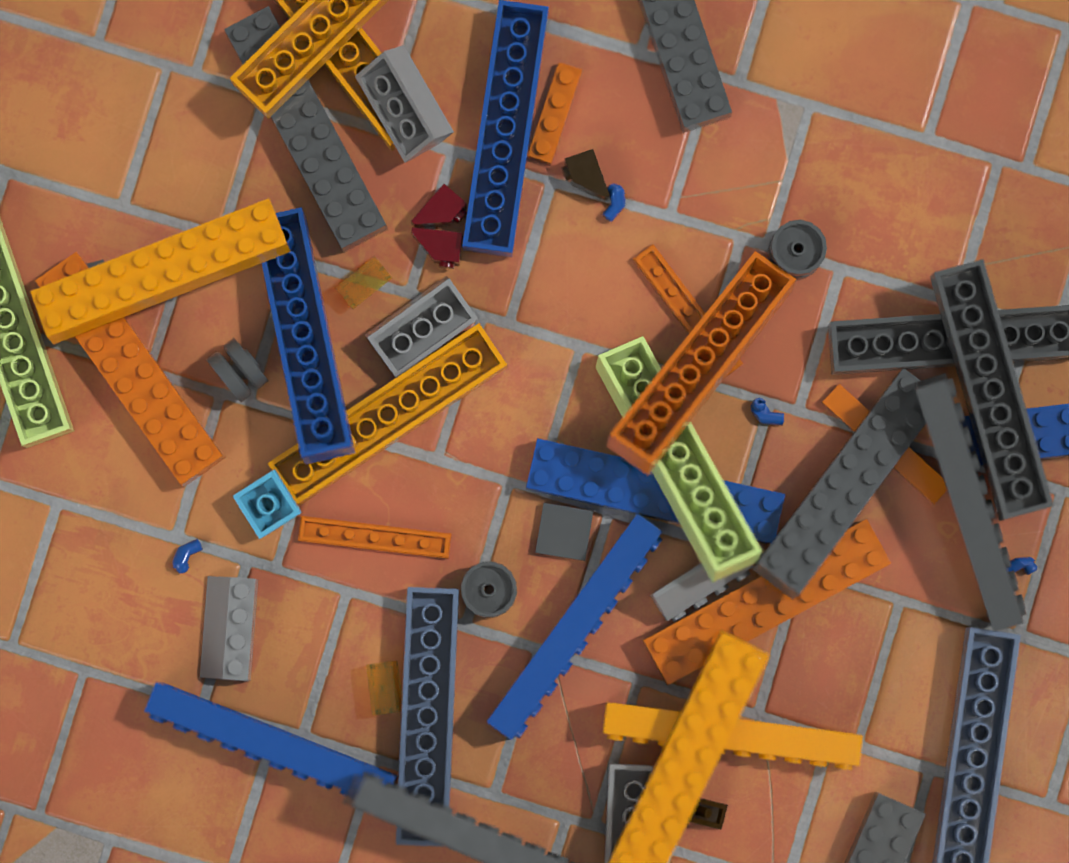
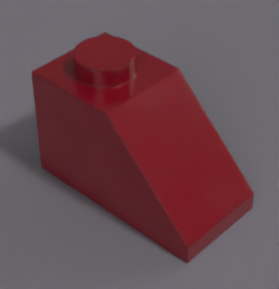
[411,184,467,228]
[412,227,463,269]

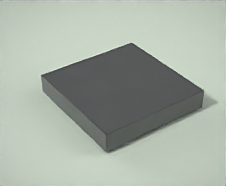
[535,503,593,561]

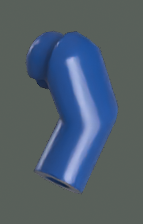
[602,183,626,222]
[751,398,784,426]
[172,539,203,573]
[1008,557,1038,575]

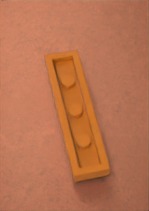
[527,62,582,165]

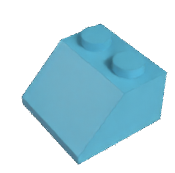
[233,469,302,539]

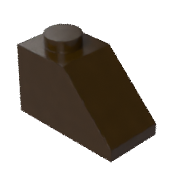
[561,149,610,201]
[688,797,728,830]

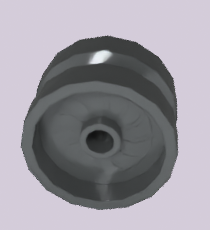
[768,220,827,280]
[206,338,269,403]
[461,561,517,618]

